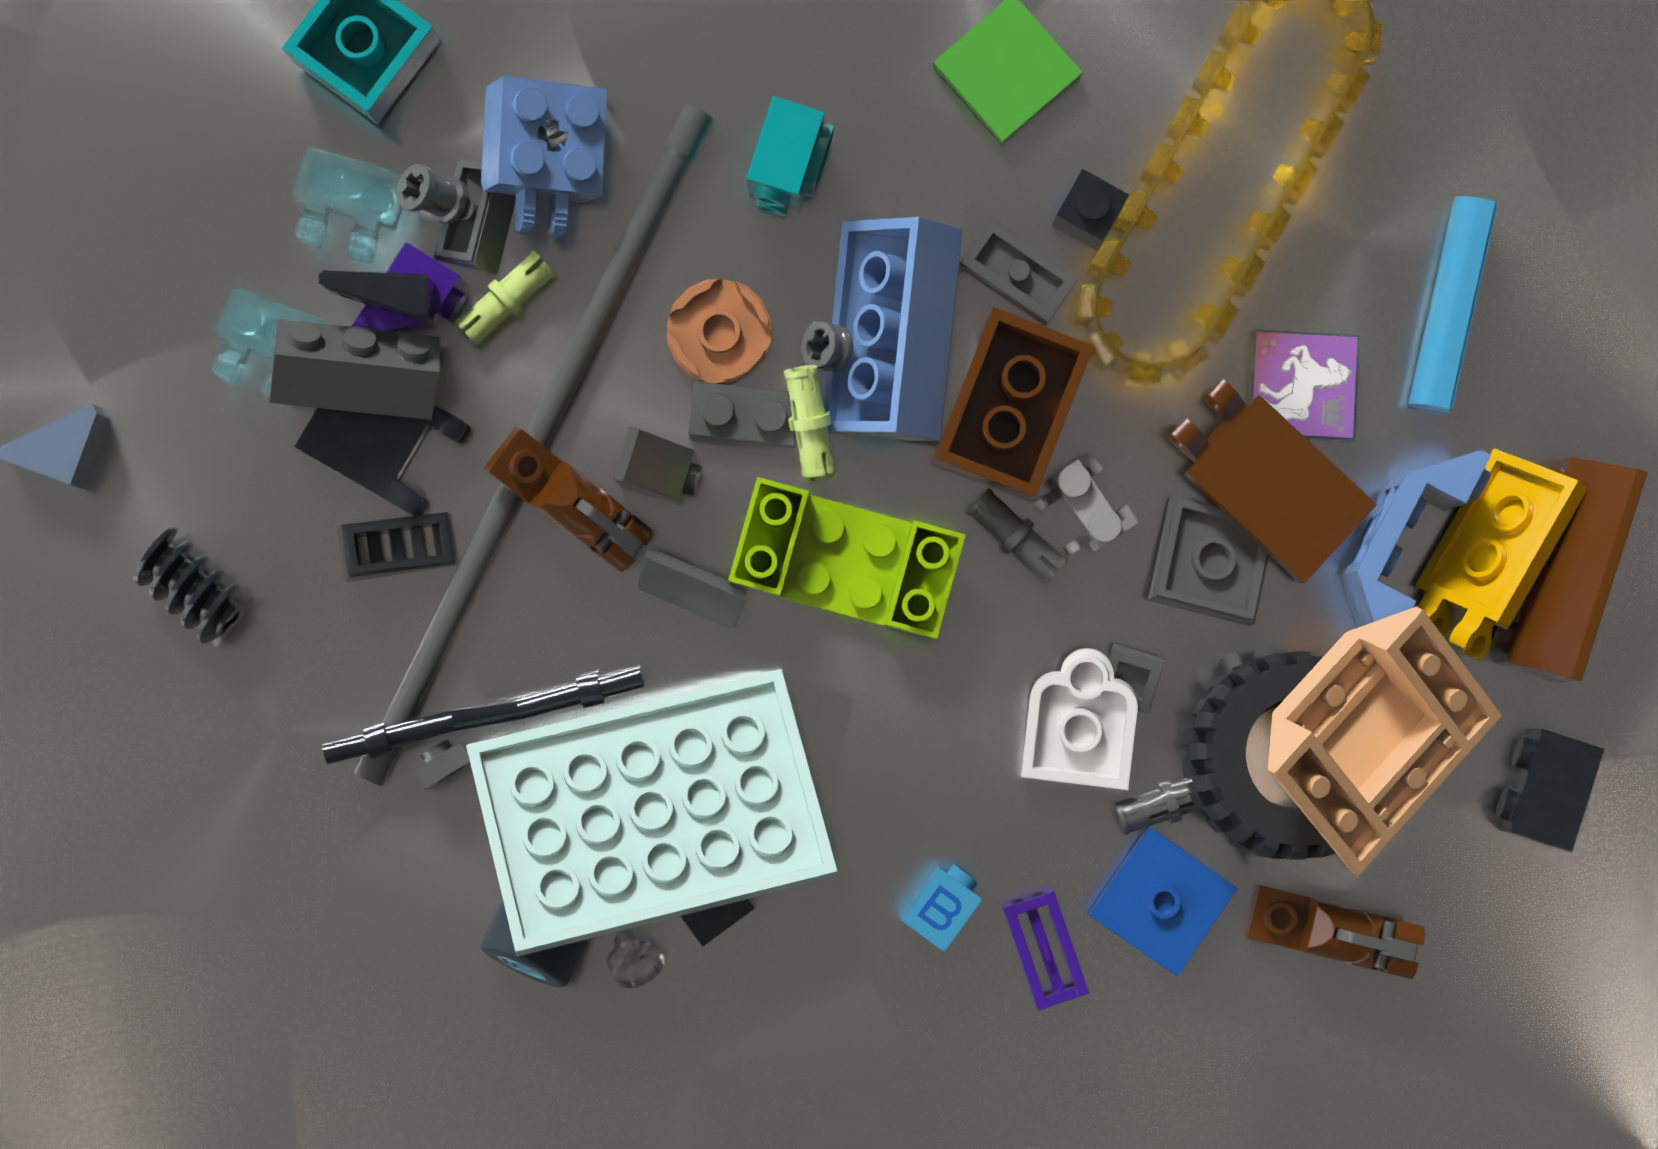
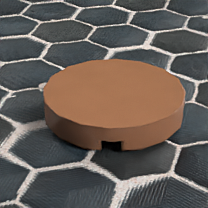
[667,279,772,385]

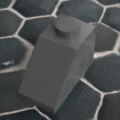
[613,426,703,505]

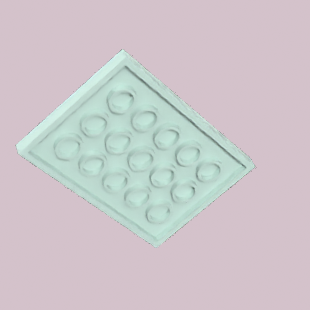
[466,669,837,957]

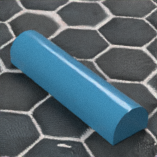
[1408,196,1498,416]

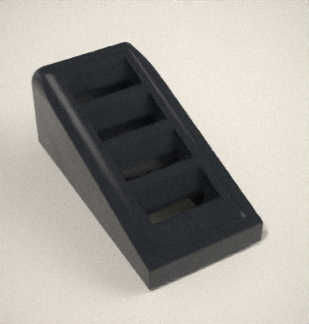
[319,270,436,324]
[338,512,455,582]

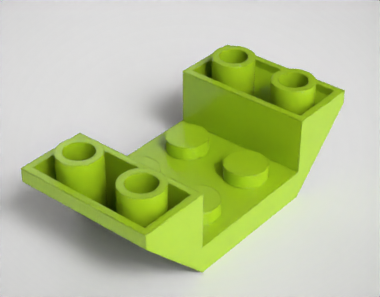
[728,477,966,639]

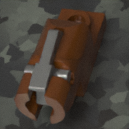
[483,426,652,572]
[1245,884,1425,979]

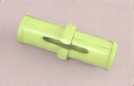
[455,250,556,346]
[784,365,836,477]

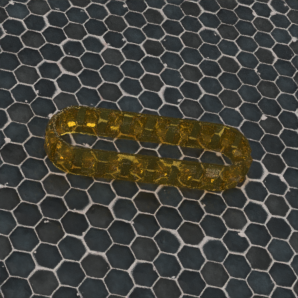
[1074,0,1383,389]

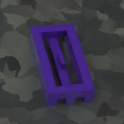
[1002,890,1089,1011]

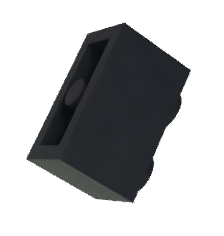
[1496,729,1604,852]

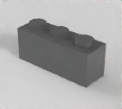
[269,318,440,420]

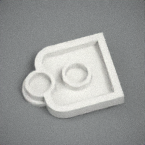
[1021,648,1138,790]

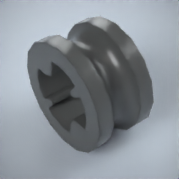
[801,321,854,372]

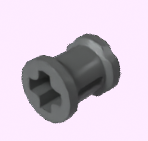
[396,163,469,224]

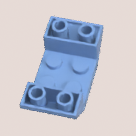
[1339,450,1491,628]

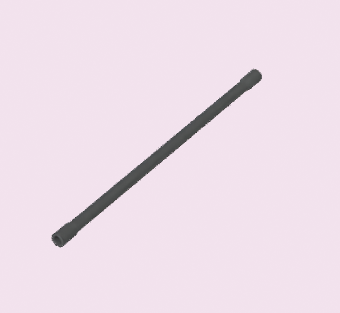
[353,105,713,786]

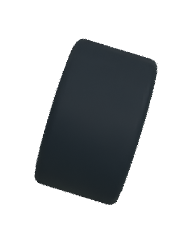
[480,901,587,988]

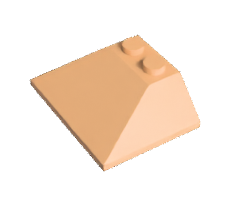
[1268,607,1502,876]

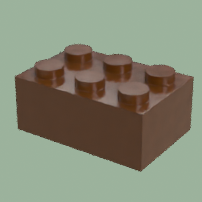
[932,307,1094,502]

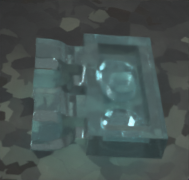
[291,146,403,264]
[210,285,330,405]

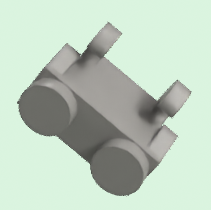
[1033,452,1139,556]

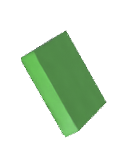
[933,0,1083,144]

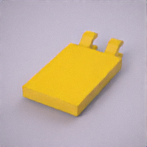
[1415,448,1588,662]

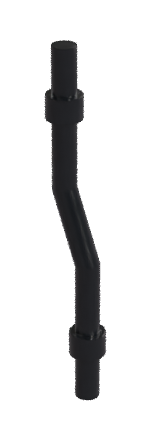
[322,667,645,765]

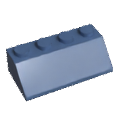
[823,217,963,441]

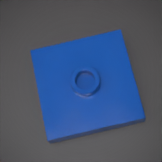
[1087,826,1238,977]

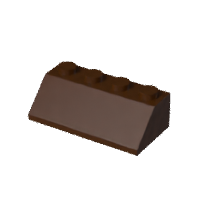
[1492,457,1648,683]

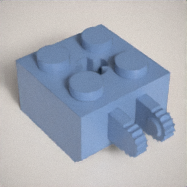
[481,76,607,238]

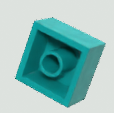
[282,0,441,125]

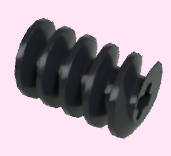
[133,526,254,644]

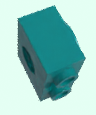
[746,96,835,216]

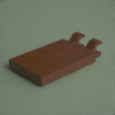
[1167,379,1377,584]

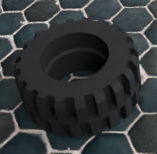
[1182,651,1336,860]

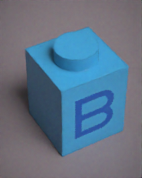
[899,864,983,952]

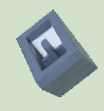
[0,404,110,489]

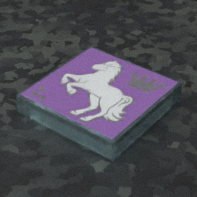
[1248,329,1360,443]

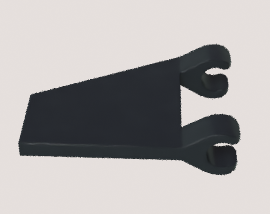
[294,406,471,516]

